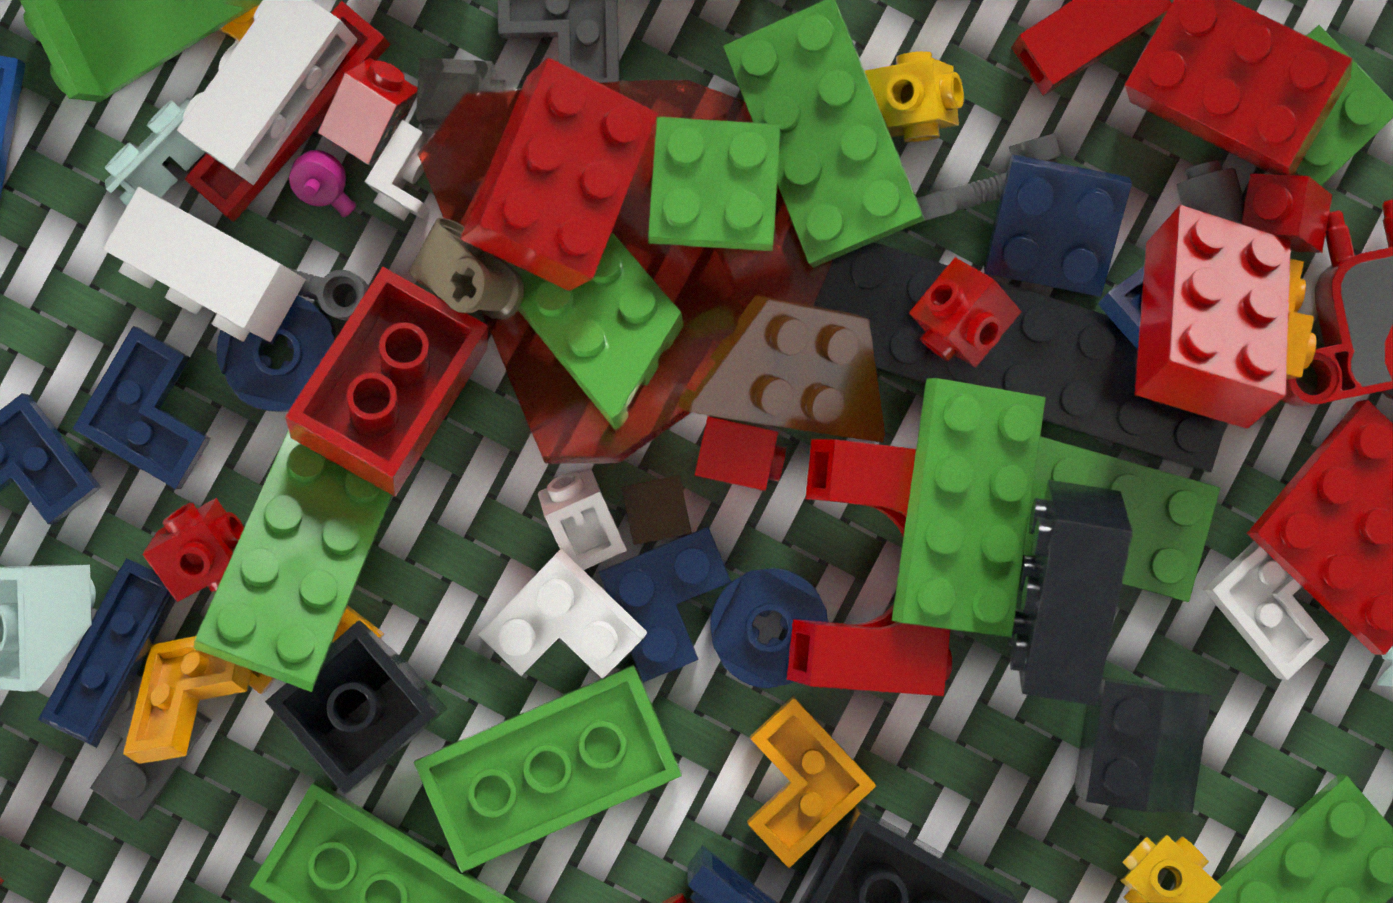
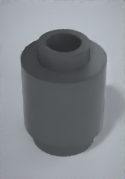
[1176,160,1245,224]

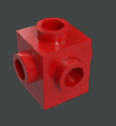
[909,257,1022,368]
[142,498,244,603]

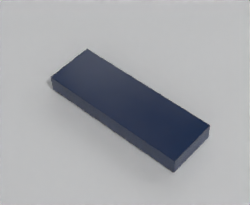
[38,558,176,748]

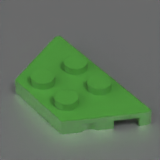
[502,233,684,430]

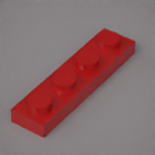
[184,1,391,222]

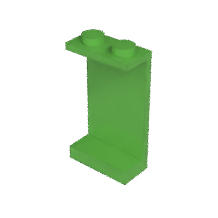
[20,0,263,102]

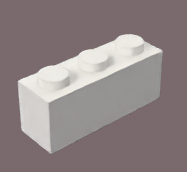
[177,0,358,185]
[103,186,306,342]

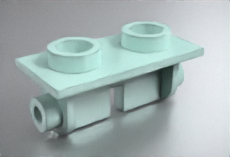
[105,97,205,206]

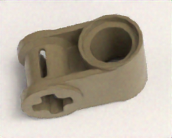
[409,218,524,319]

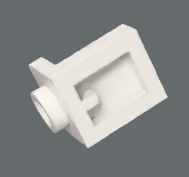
[365,120,431,221]
[538,470,627,570]

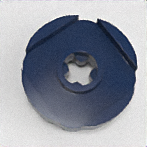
[216,296,337,412]
[710,568,829,688]

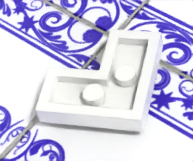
[1203,541,1329,680]
[478,549,648,679]

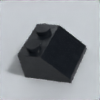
[265,620,447,795]
[1073,677,1211,813]

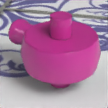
[289,150,357,217]

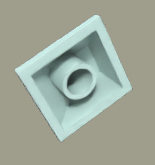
[0,565,96,691]

